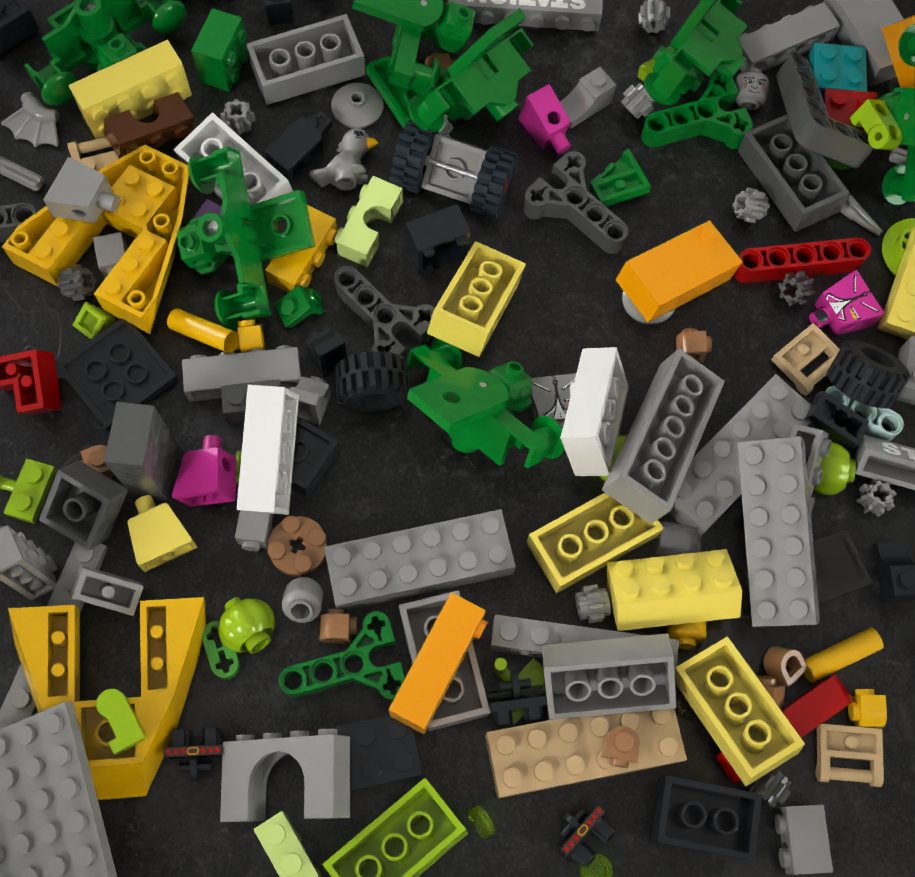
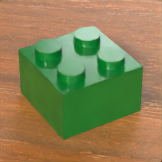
[191,8,249,92]

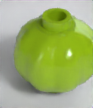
[813,442,856,495]
[218,597,275,654]

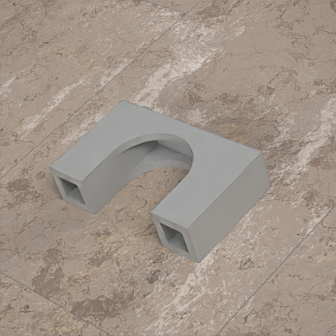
[220,729,350,822]

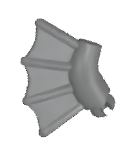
[1,92,59,147]

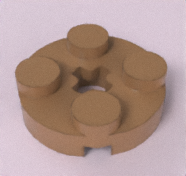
[267,516,327,577]

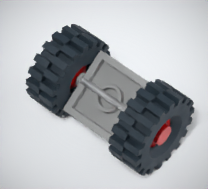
[390,119,519,220]

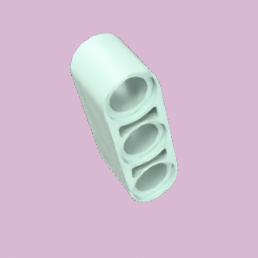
[825,385,904,441]

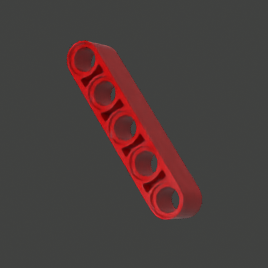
[734,238,871,283]
[715,673,854,784]

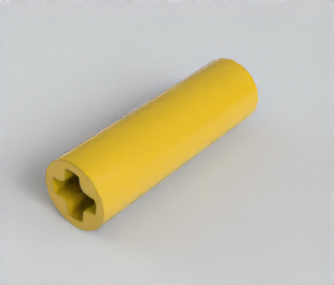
[167,308,239,353]
[804,627,884,683]

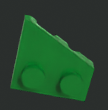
[590,149,651,207]

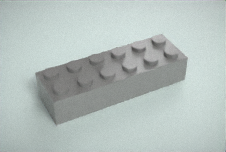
[602,348,725,524]
[668,374,811,540]
[738,437,820,627]
[324,509,516,611]

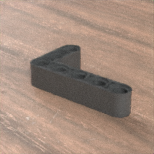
[776,52,874,168]

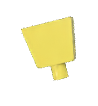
[127,495,197,572]

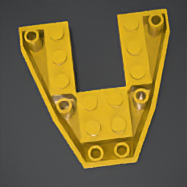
[2,145,189,334]
[8,597,206,800]

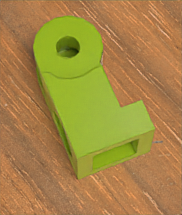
[849,99,902,150]
[96,689,147,755]

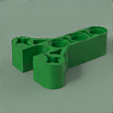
[641,72,753,149]
[279,611,405,703]

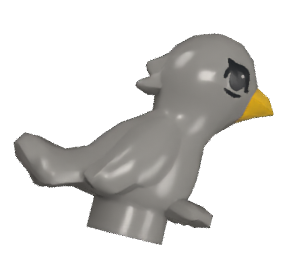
[309,128,379,190]

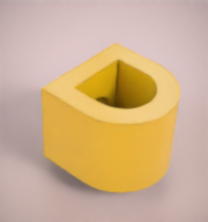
[235,319,265,353]
[848,689,887,728]

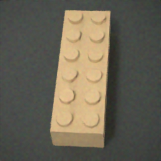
[485,709,687,799]

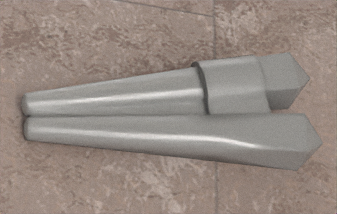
[840,195,883,236]

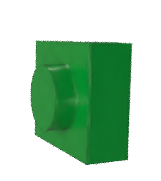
[274,285,325,329]

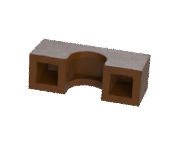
[104,92,194,158]

